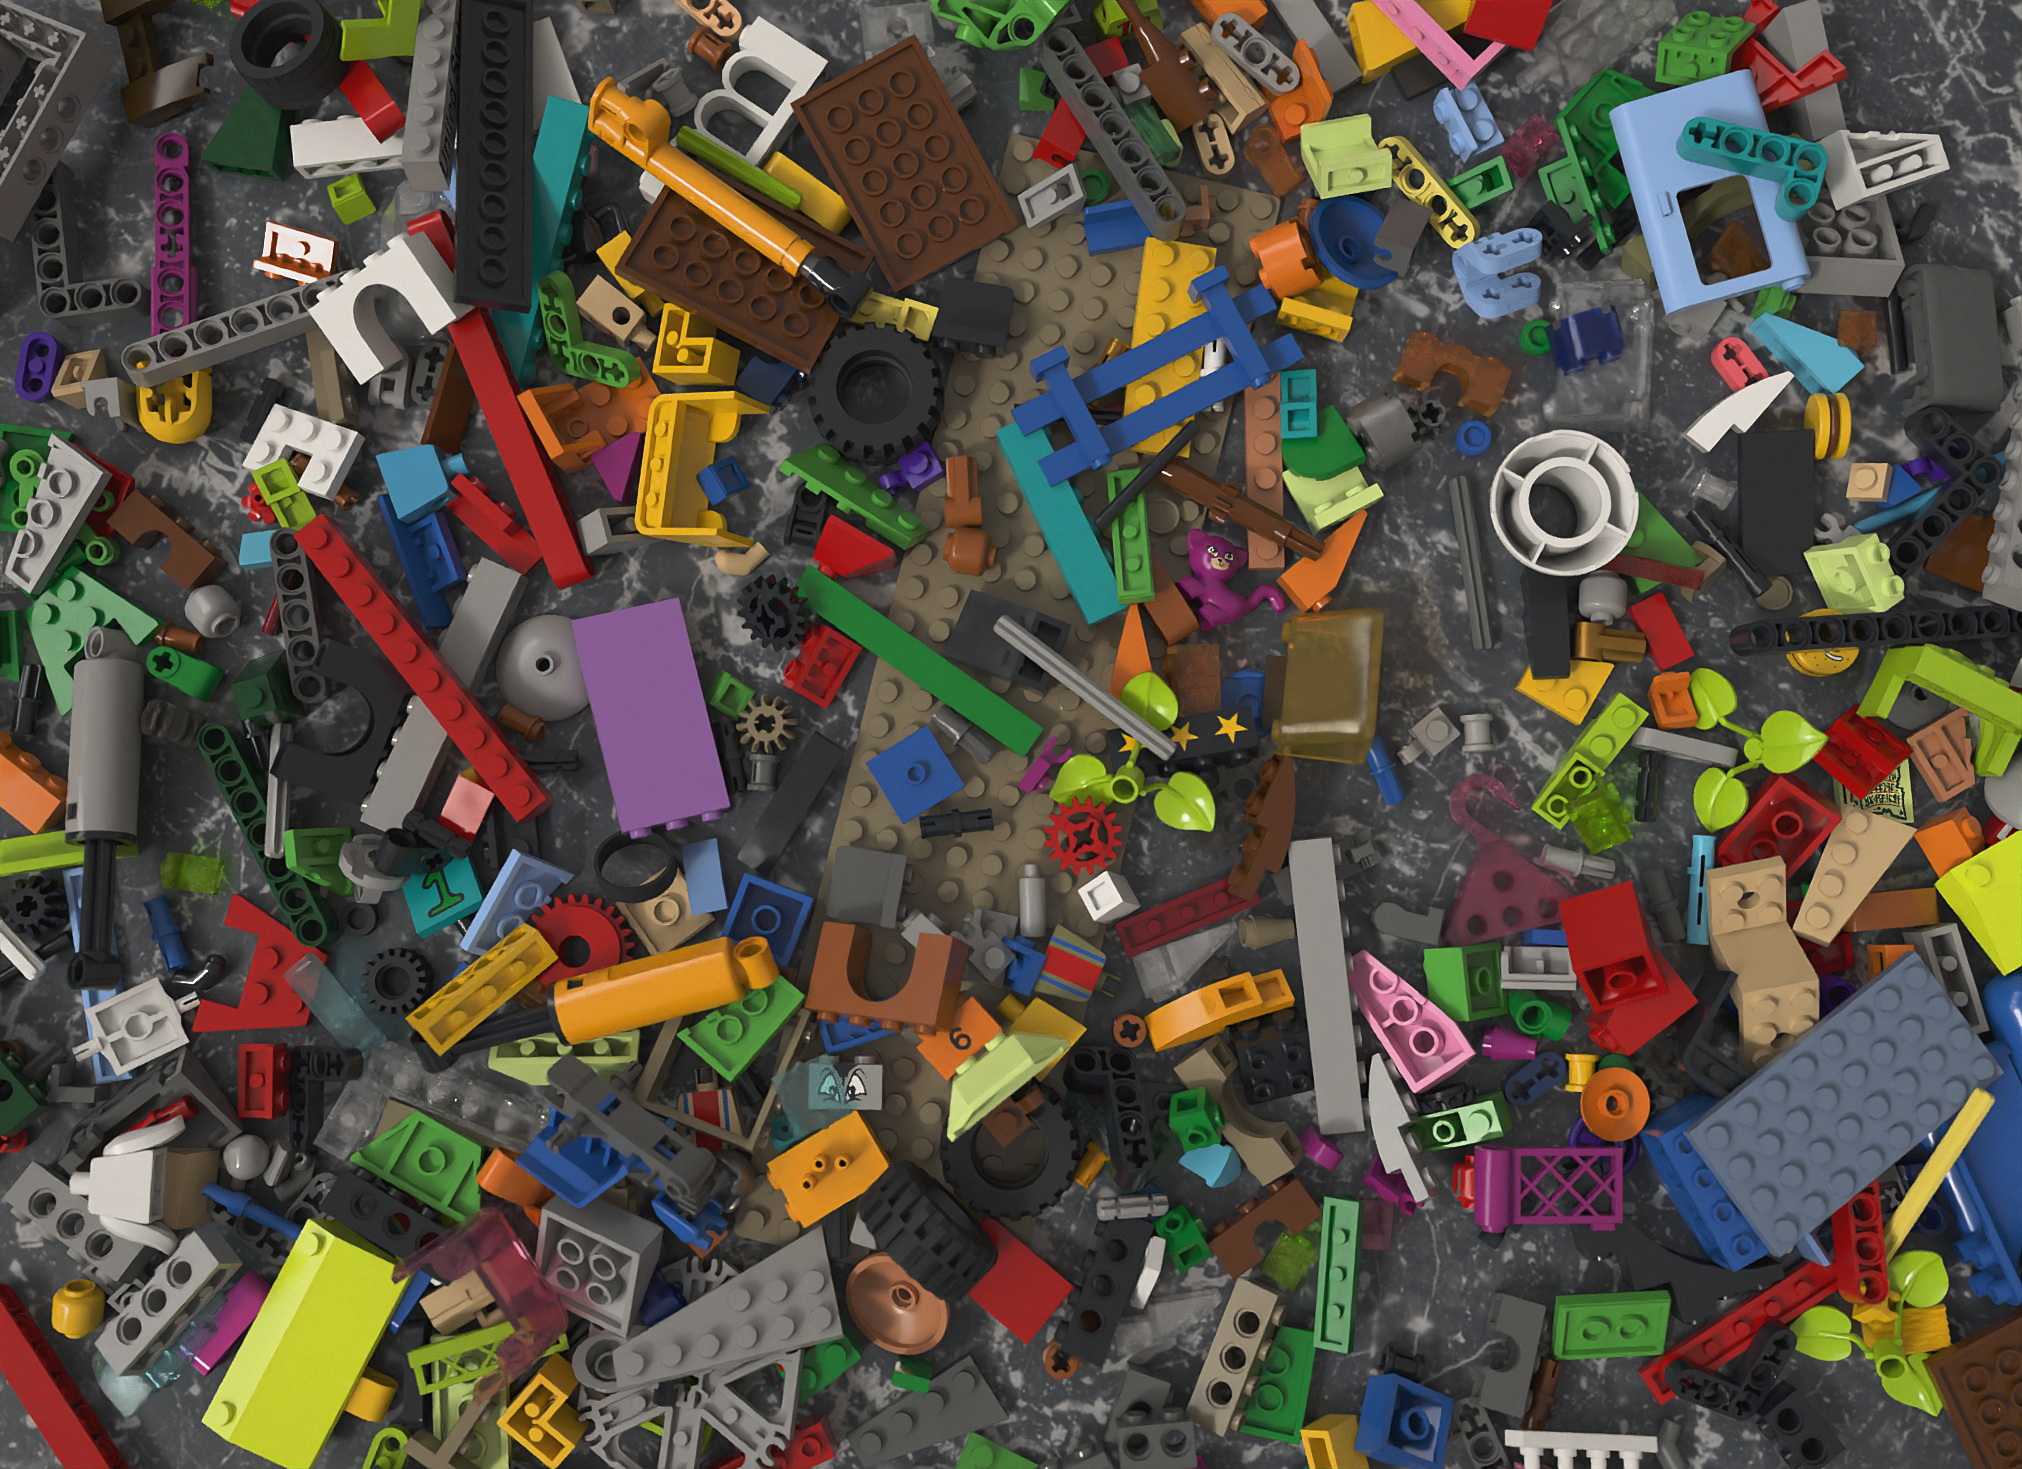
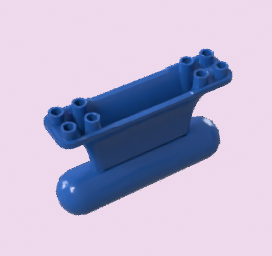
[1919,968,2022,1306]

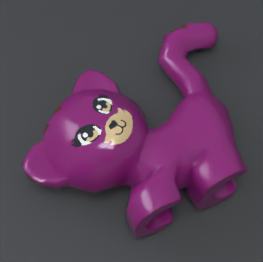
[1175,528,1286,632]

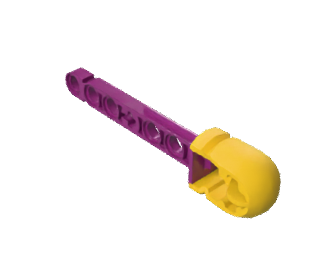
[136,132,212,444]

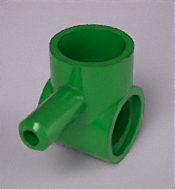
[1507,989,1572,1060]

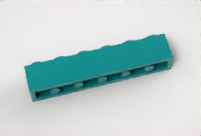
[996,422,1129,629]

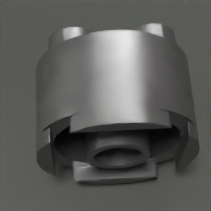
[1345,387,1422,472]

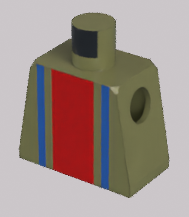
[1032,924,1121,1003]

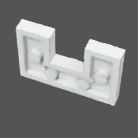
[242,404,365,501]

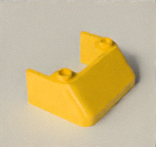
[635,391,770,547]

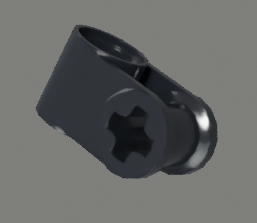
[784,481,830,552]
[373,827,451,877]

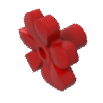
[241,482,278,525]

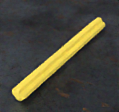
[1883,1087,1995,1265]

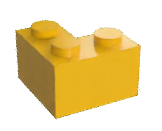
[652,303,740,386]
[497,1351,590,1469]

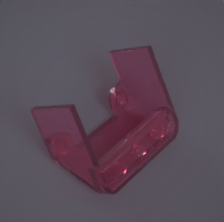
[391,1207,569,1406]

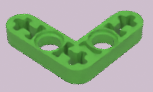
[537,270,640,388]

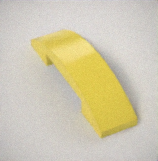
[840,292,939,343]

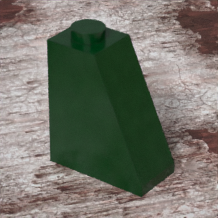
[202,85,296,182]
[230,649,307,728]

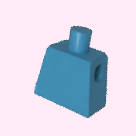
[376,444,471,525]

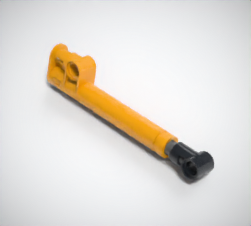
[588,76,873,319]

